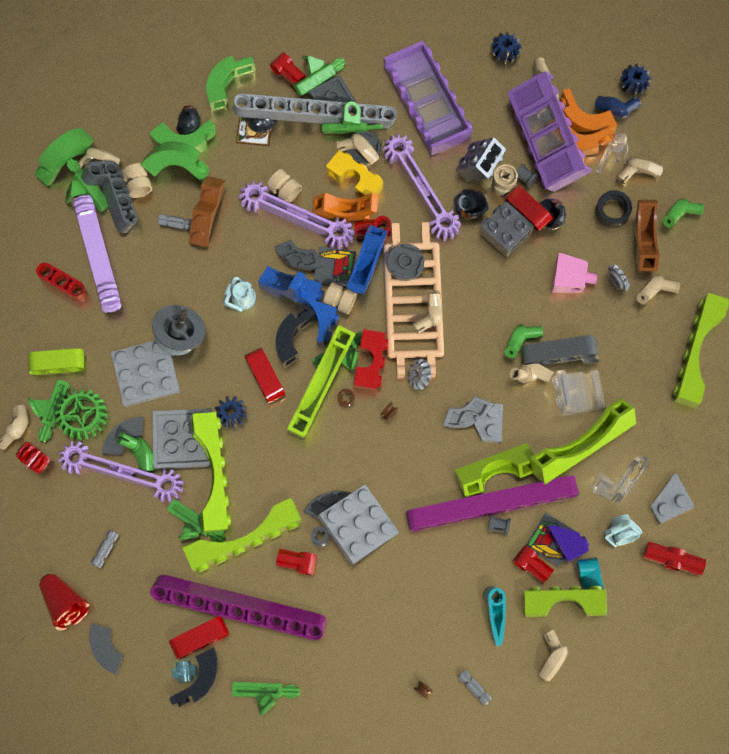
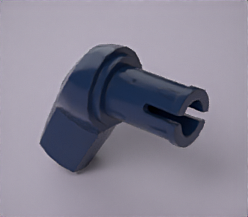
[595,96,641,119]

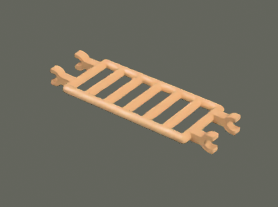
[383,222,444,379]

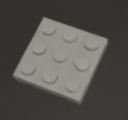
[111,341,181,407]
[153,408,211,470]
[317,485,399,566]

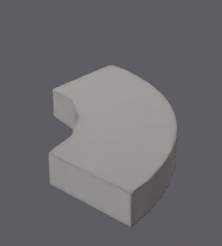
[442,396,493,428]

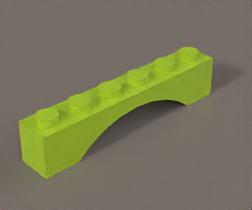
[673,293,729,409]
[287,325,356,439]
[530,398,636,484]
[190,412,231,533]
[183,498,302,573]

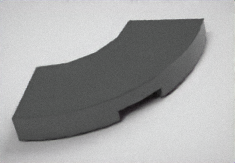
[274,240,322,270]
[102,417,144,455]
[303,491,351,521]
[89,623,124,675]

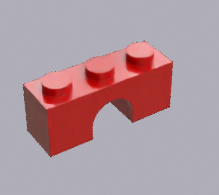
[353,329,388,392]

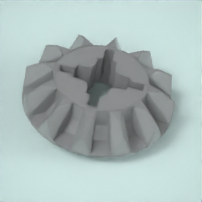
[608,264,630,292]
[407,359,431,390]

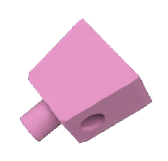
[552,253,598,293]

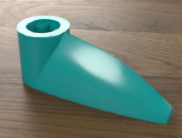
[577,557,608,614]
[483,586,506,646]

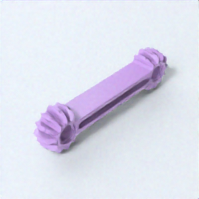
[383,133,461,241]
[239,180,354,249]
[73,195,121,313]
[58,441,184,503]

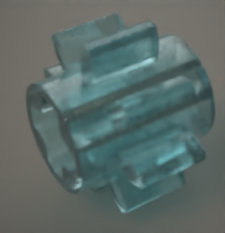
[171,660,197,684]

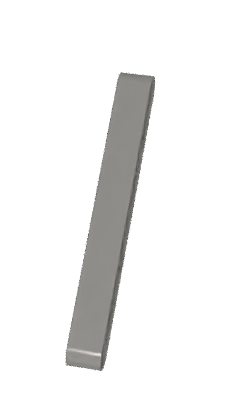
[233,94,397,129]

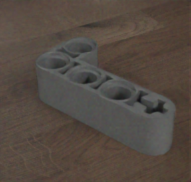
[81,161,138,233]
[521,335,600,365]

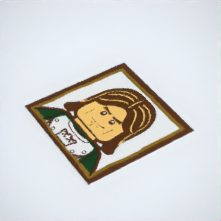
[236,117,272,147]

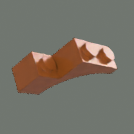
[189,176,225,247]
[634,200,660,271]

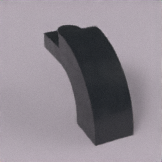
[275,308,316,369]
[169,647,219,707]

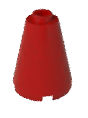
[39,574,90,630]

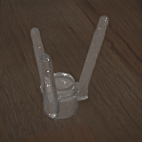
[596,133,629,174]

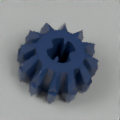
[491,31,522,64]
[620,63,652,96]
[215,396,247,429]

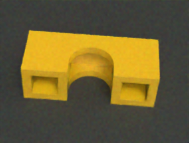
[326,150,383,198]

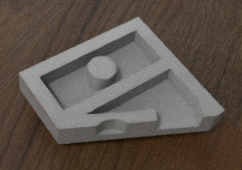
[465,402,503,443]
[650,473,695,525]

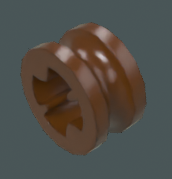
[338,389,355,407]
[380,402,399,422]
[413,681,434,700]

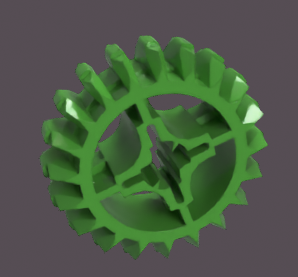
[55,388,108,440]

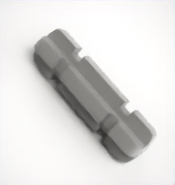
[158,214,192,230]
[91,530,118,568]
[458,670,492,705]

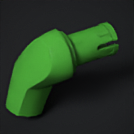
[663,198,704,228]
[505,324,543,359]
[116,432,153,471]

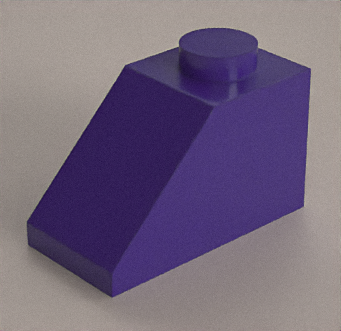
[546,525,589,564]

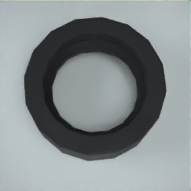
[595,190,632,228]

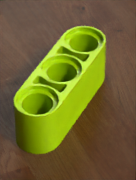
[28,348,84,375]

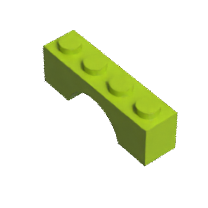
[455,443,534,498]
[525,586,607,617]

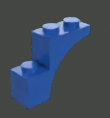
[346,225,388,294]
[258,266,308,302]
[298,278,339,347]

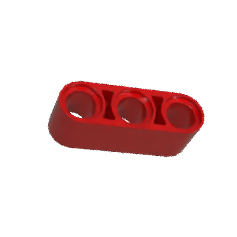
[504,185,553,231]
[36,262,88,303]
[244,347,286,404]
[169,616,230,660]

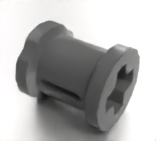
[517,164,538,188]
[488,515,511,536]
[311,527,329,547]

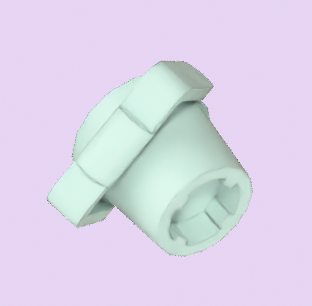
[223,277,256,312]
[604,514,642,547]

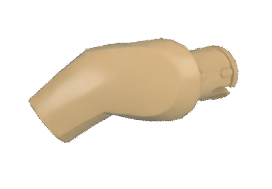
[336,134,379,165]
[77,148,120,170]
[616,158,663,184]
[637,275,680,305]
[412,290,442,334]
[509,363,554,383]
[0,405,29,450]
[538,630,568,681]

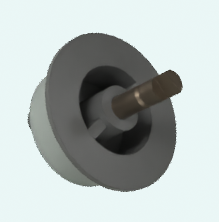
[152,305,205,356]

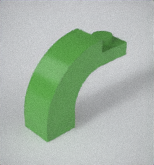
[206,55,255,111]
[149,119,216,153]
[35,128,94,186]
[141,142,210,182]

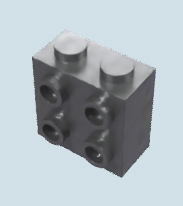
[455,137,506,182]
[480,202,534,257]

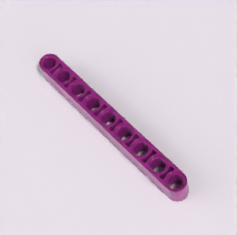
[406,475,580,532]
[150,575,327,640]

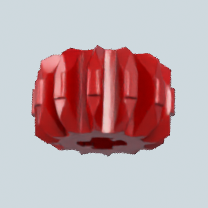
[16,442,50,473]

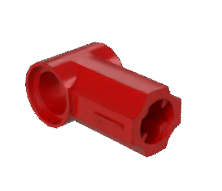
[269,52,306,86]
[354,216,391,239]
[512,545,554,584]
[276,548,317,575]

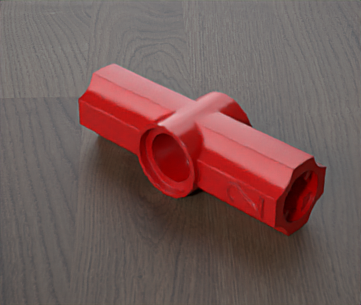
[643,541,706,576]

